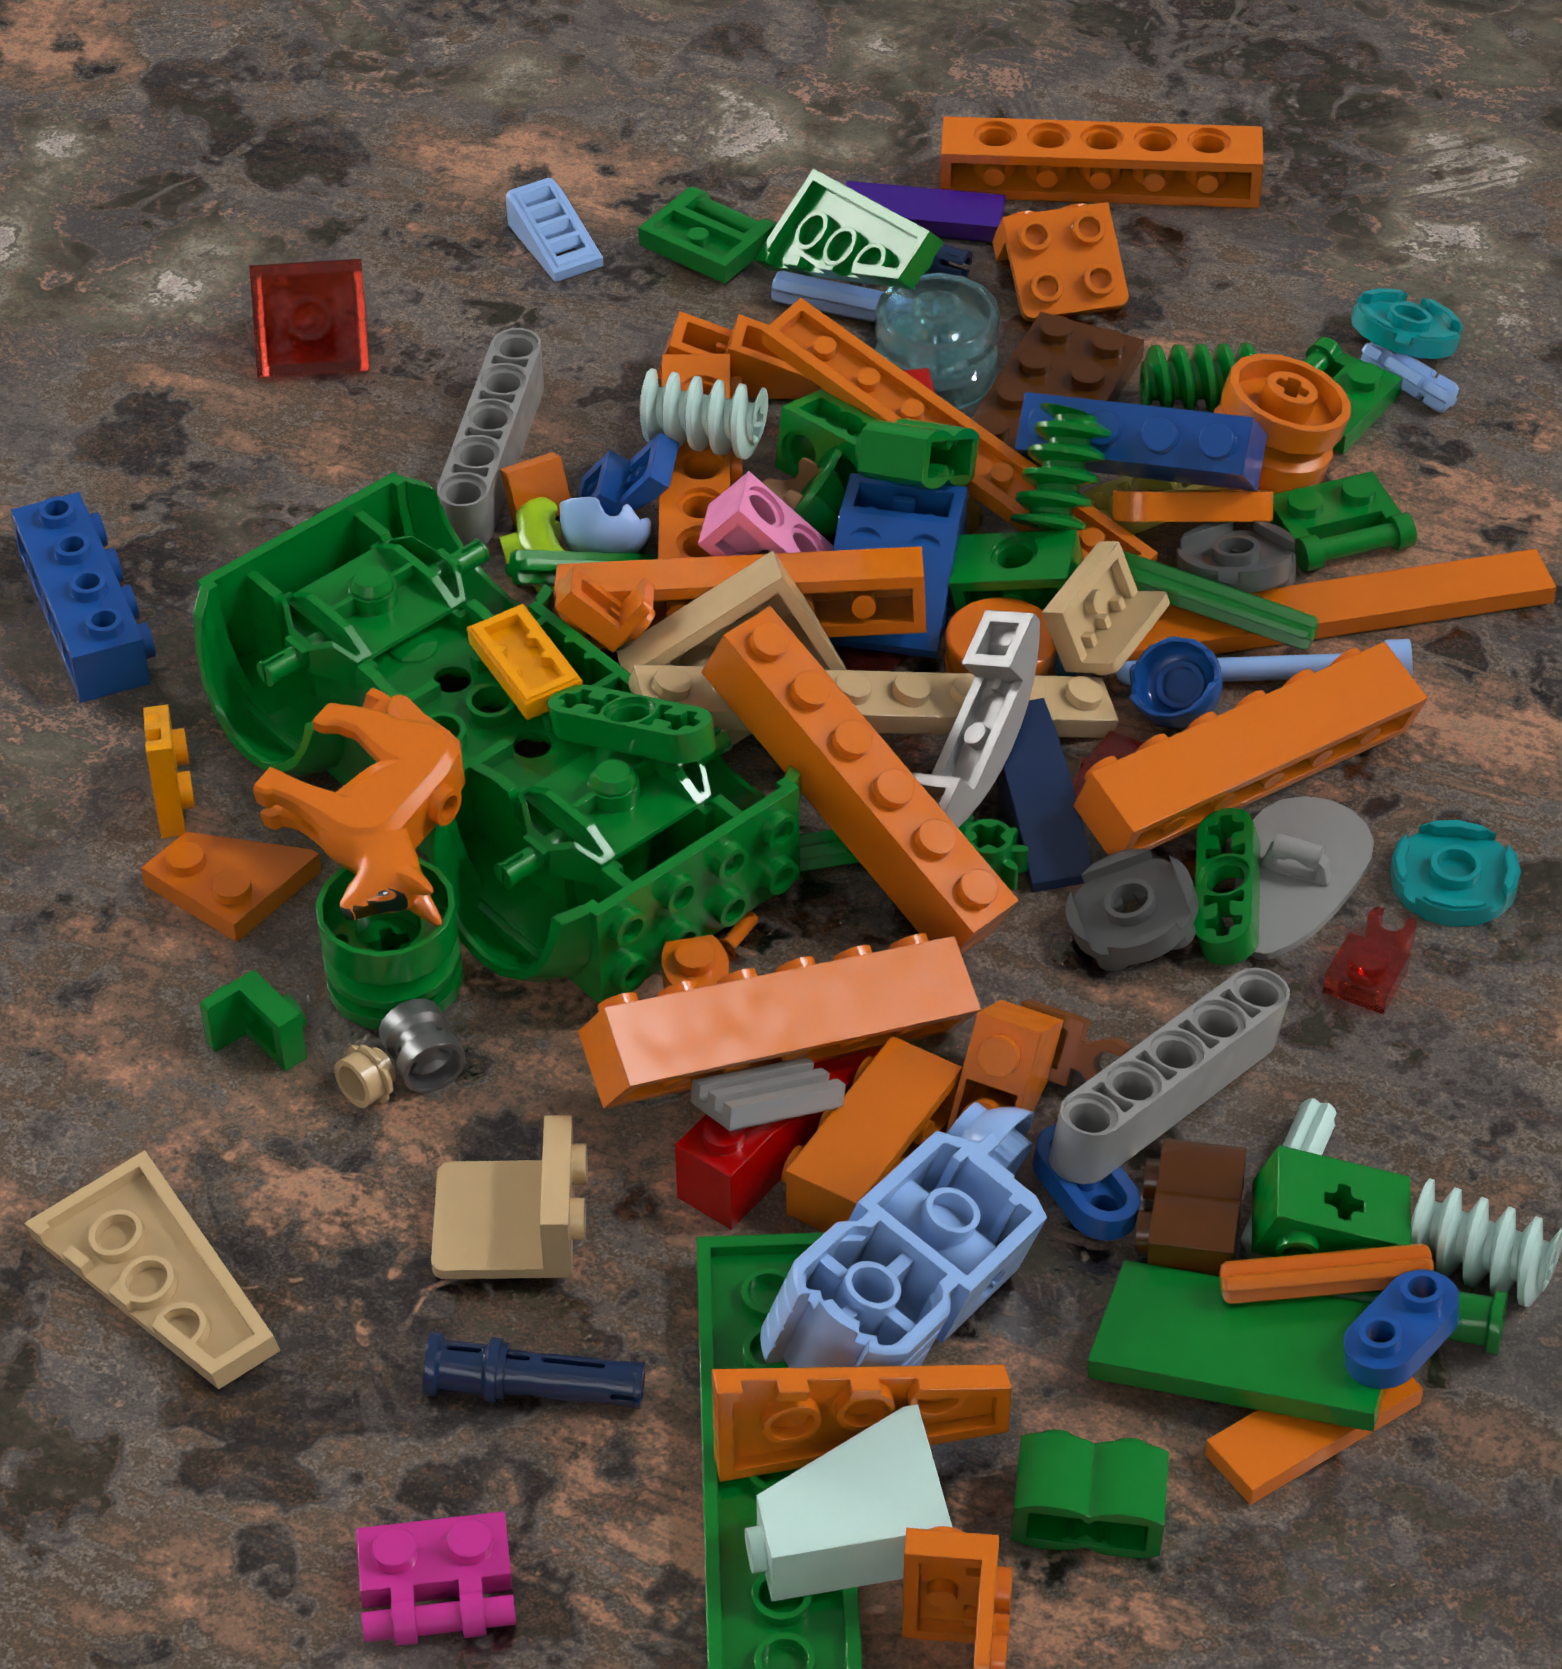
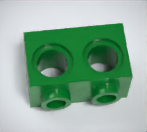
[775,390,878,491]

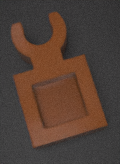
[1021,999,1131,1086]

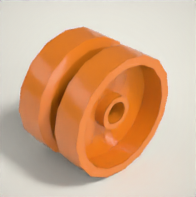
[1213,353,1351,494]

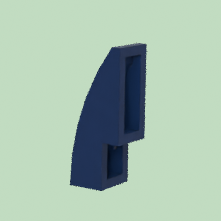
[996,698,1092,893]

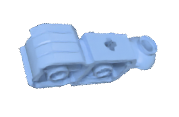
[760,1102,1047,1368]

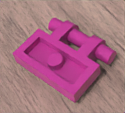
[356,1511,516,1647]

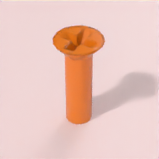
[717,911,759,962]

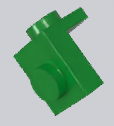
[199,969,307,1072]

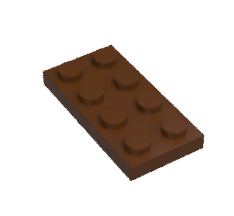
[970,312,1144,467]

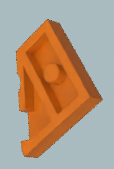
[141,832,321,942]

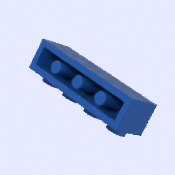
[11,492,156,703]

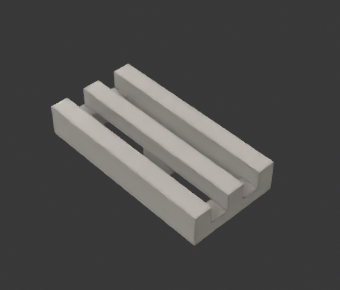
[690,1057,846,1131]

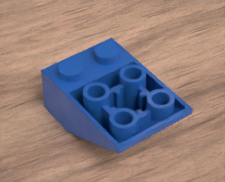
[828,473,968,658]

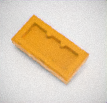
[467,604,583,720]

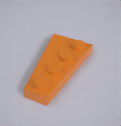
[712,1364,1012,1482]

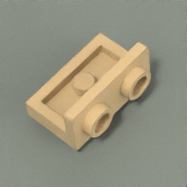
[1042,541,1170,675]

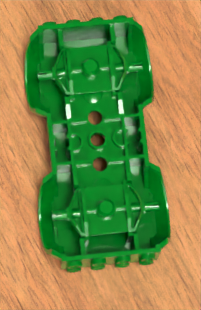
[193,472,802,1004]

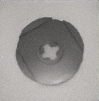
[1177,521,1296,593]
[1065,849,1199,972]

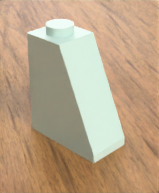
[745,1404,952,1601]

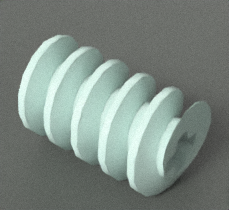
[639,368,768,460]
[1411,1178,1562,1307]

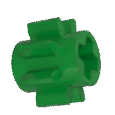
[958,819,1028,891]

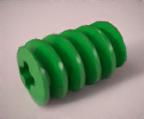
[1139,343,1256,413]
[1010,402,1112,531]

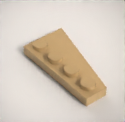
[24,1150,281,1389]

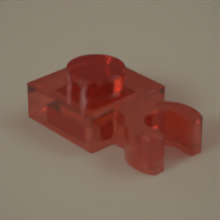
[1322,906,1417,1015]

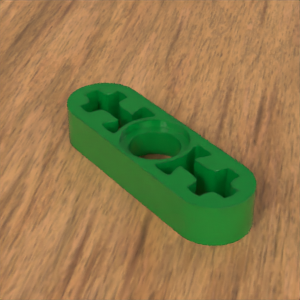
[548,685,716,764]
[1194,808,1260,965]

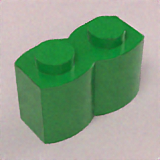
[855,418,979,489]
[1011,1429,1169,1559]

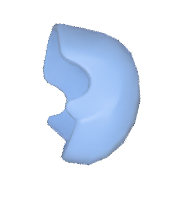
[559,497,652,554]

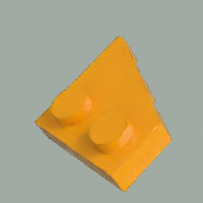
[143,704,195,839]

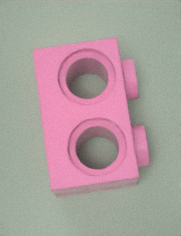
[698,471,834,557]

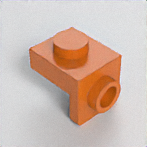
[555,566,656,653]

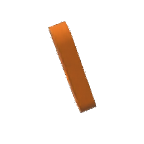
[1112,490,1274,522]

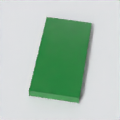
[1087,1260,1388,1432]

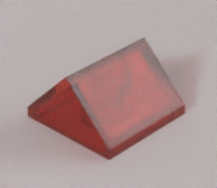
[249,259,370,378]

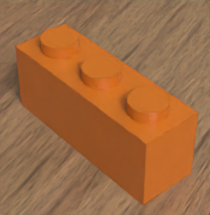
[781,1036,963,1232]

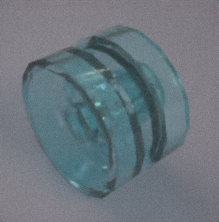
[875,273,1000,410]

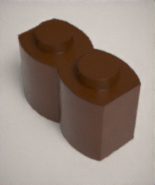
[1135,1138,1247,1277]

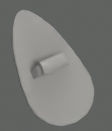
[1234,796,1374,960]

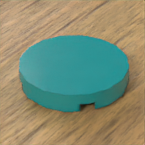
[1351,288,1463,359]
[1389,820,1521,927]

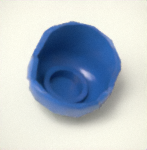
[1129,636,1223,730]

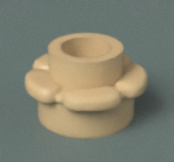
[334,1044,396,1108]

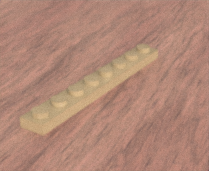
[628,665,1119,738]

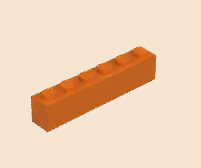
[554,546,926,648]
[701,606,1019,955]
[1073,642,1428,855]
[578,933,981,1109]

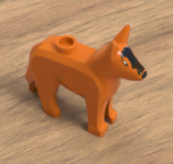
[253,687,465,926]

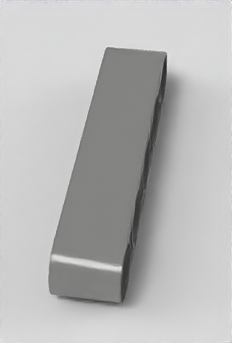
[437,328,544,546]
[1049,968,1290,1184]

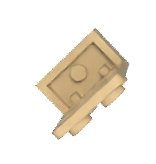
[431,1115,588,1279]

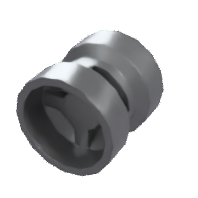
[379,998,466,1093]

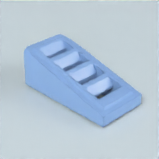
[506,178,604,282]

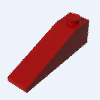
[675,1048,882,1230]

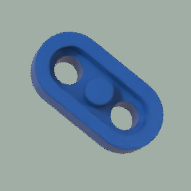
[1032,1124,1141,1240]
[1344,1270,1459,1389]

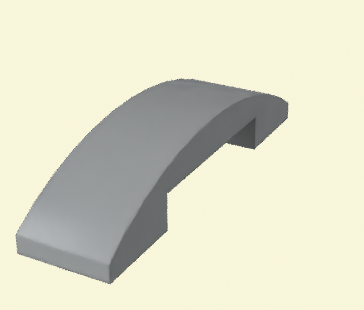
[912,610,1040,828]

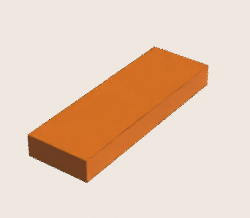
[1205,1377,1424,1505]

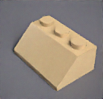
[616,550,846,746]

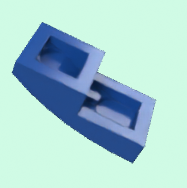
[576,432,679,516]

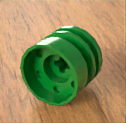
[315,857,464,1030]

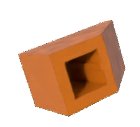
[946,1000,1064,1133]

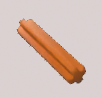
[1219,1244,1434,1304]

